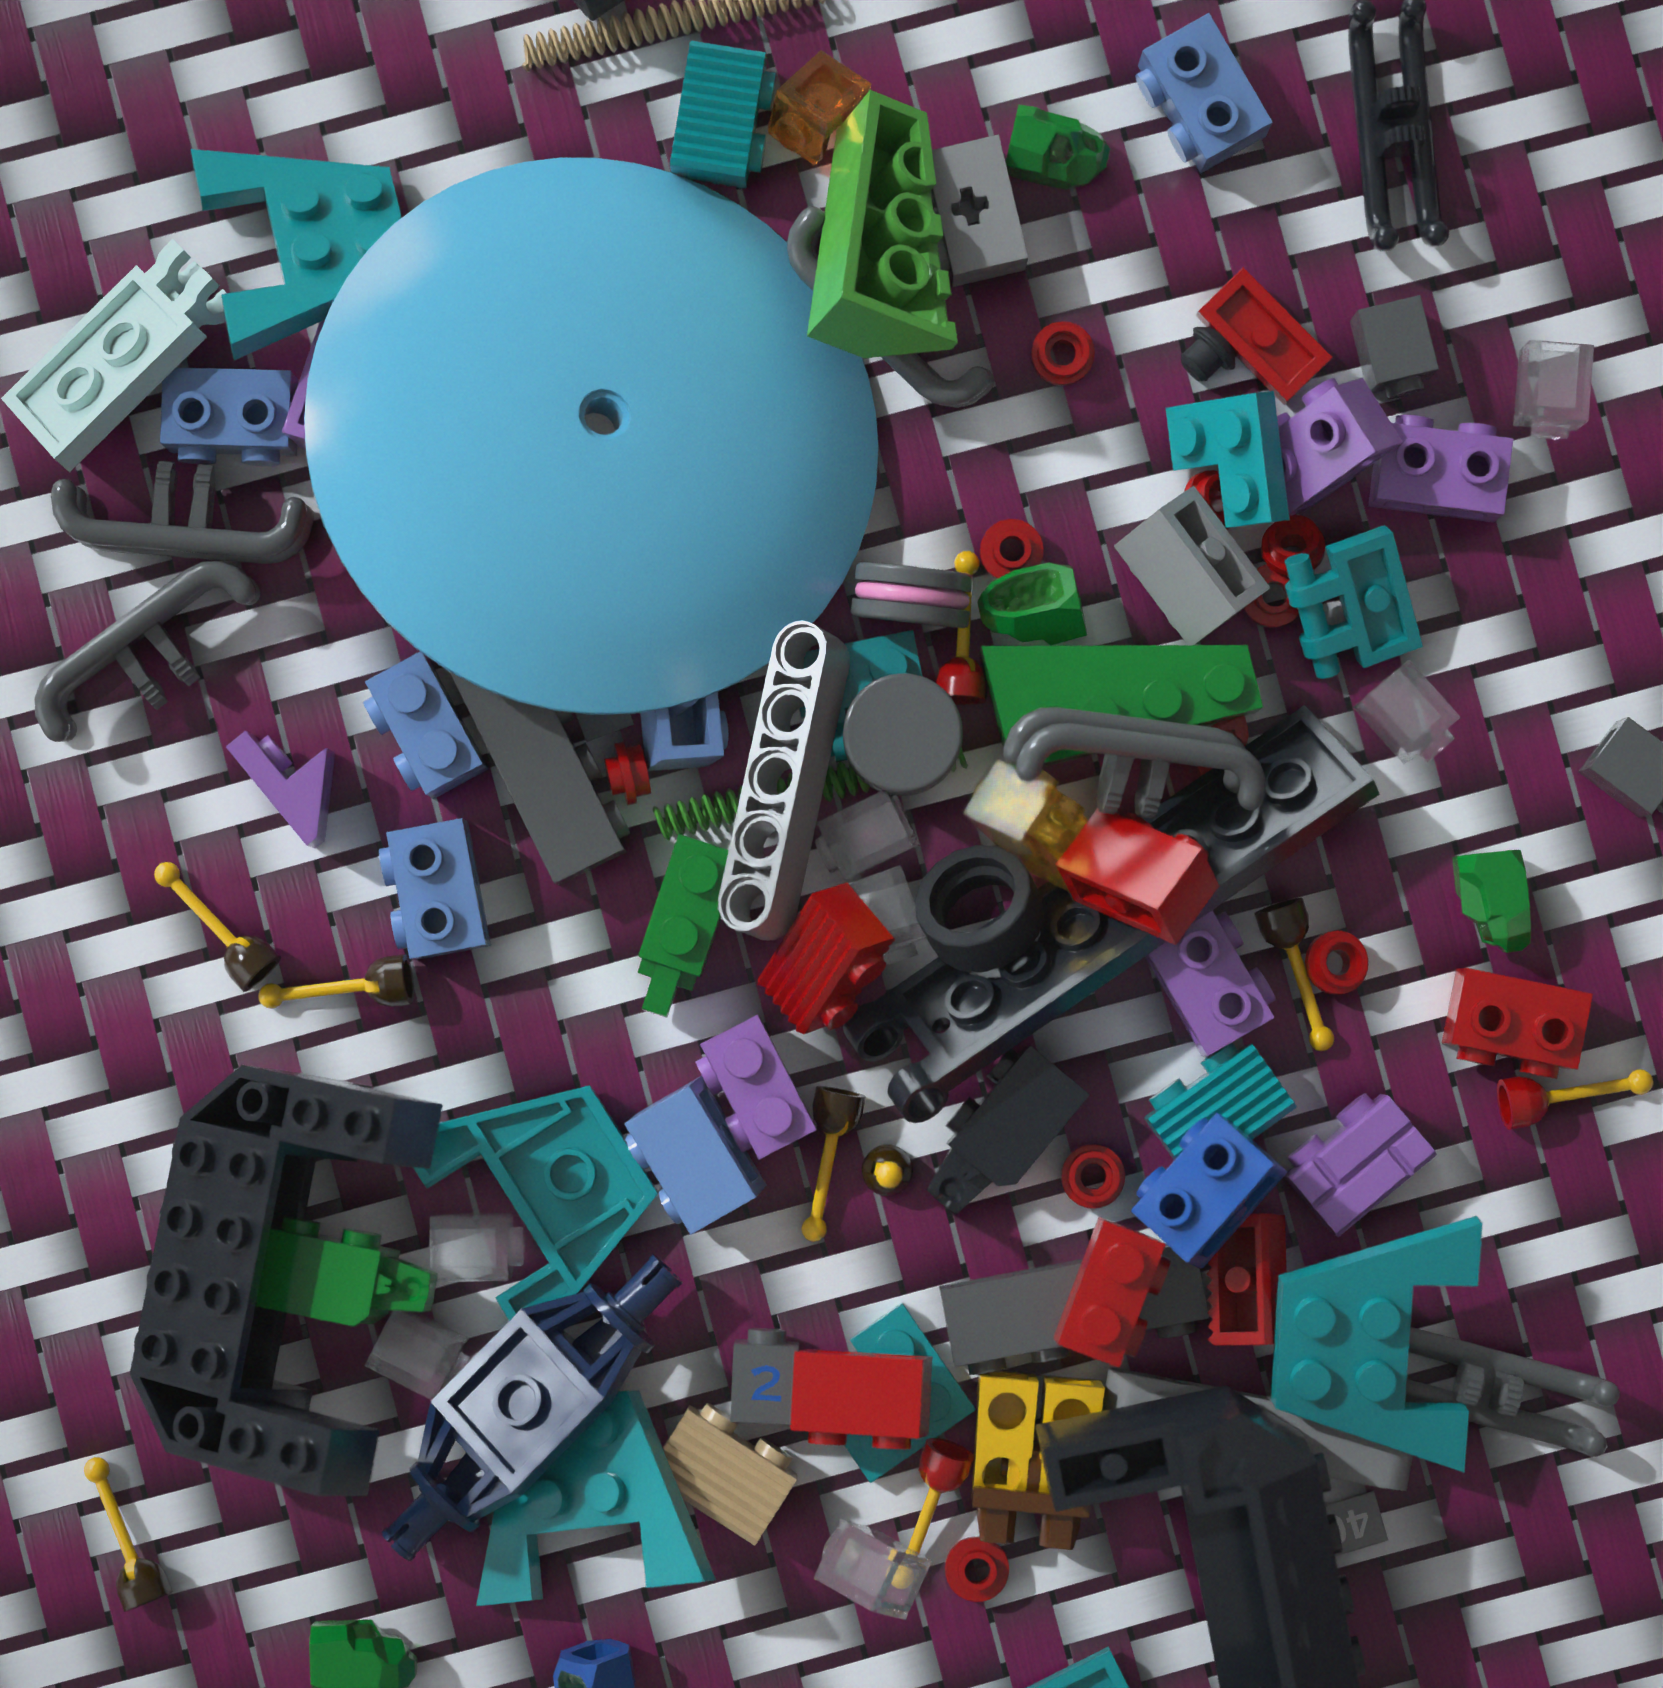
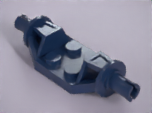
[381,1254,683,1561]

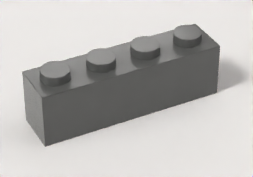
[449,671,631,886]
[939,1243,1209,1375]

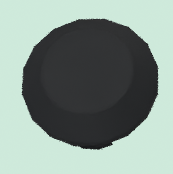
[1181,327,1235,381]

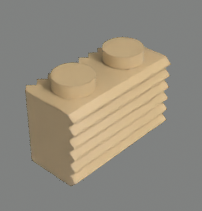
[662,1403,797,1545]

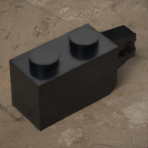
[927,1045,1090,1214]

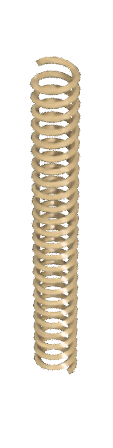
[522,0,826,72]

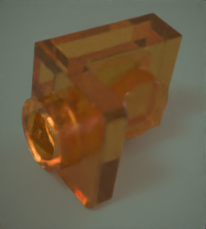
[767,50,872,165]

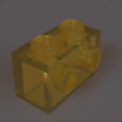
[963,759,1088,892]

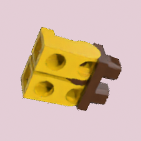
[971,1370,1105,1550]

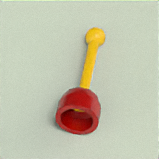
[936,551,987,705]
[1497,1069,1653,1130]
[891,1438,975,1590]

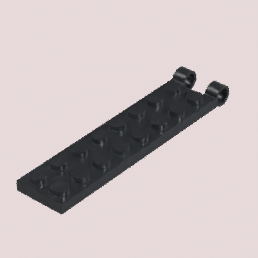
[843,705,1380,1123]

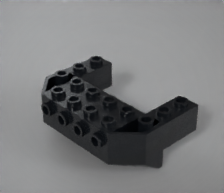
[130,1065,443,1496]
[1035,1385,1366,1688]

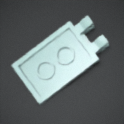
[1,239,226,472]

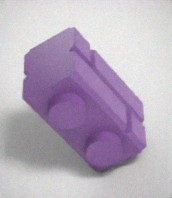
[1284,1093,1437,1237]

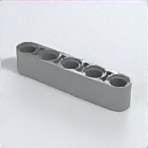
[718,621,850,941]
[1102,1368,1413,1491]

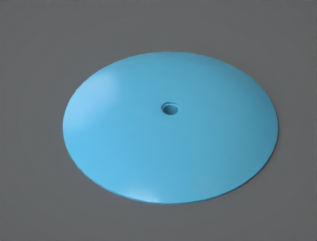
[304,158,878,715]

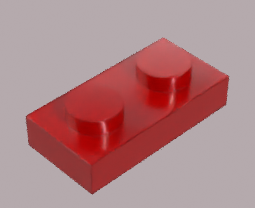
[1196,267,1332,405]

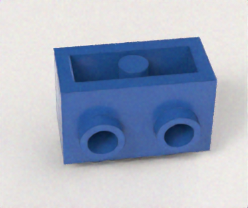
[1130,1113,1288,1269]

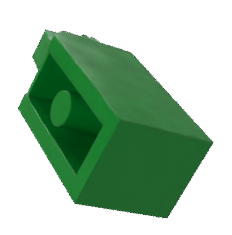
[637,834,729,1018]
[256,1216,438,1326]

